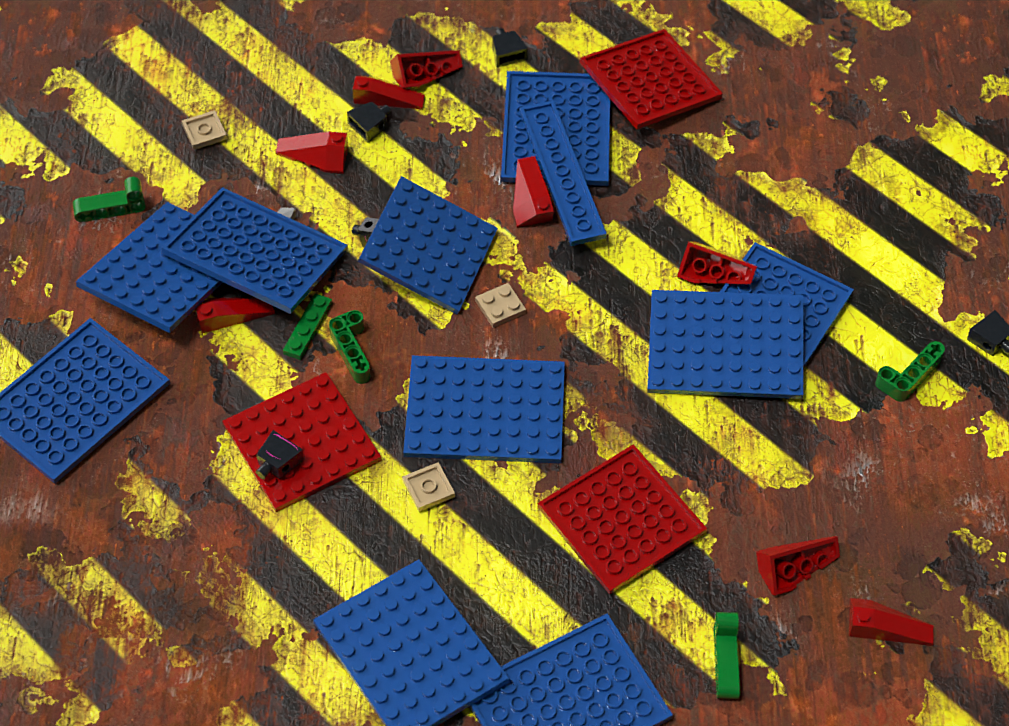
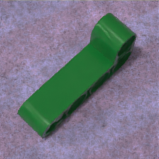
[73,177,145,222]
[329,310,371,384]
[875,341,945,402]
[713,612,740,699]

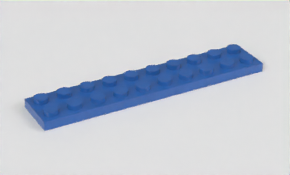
[520,101,607,246]

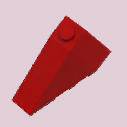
[390,50,463,88]
[353,75,425,110]
[275,131,348,174]
[513,156,554,228]
[677,241,758,284]
[195,298,275,334]
[756,536,840,596]
[849,598,933,646]

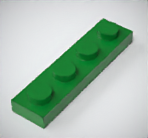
[283,293,332,360]

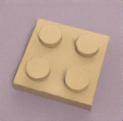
[182,110,227,150]
[475,283,526,328]
[402,462,455,512]

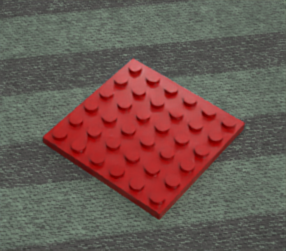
[579,29,723,129]
[222,372,382,512]
[537,444,707,594]

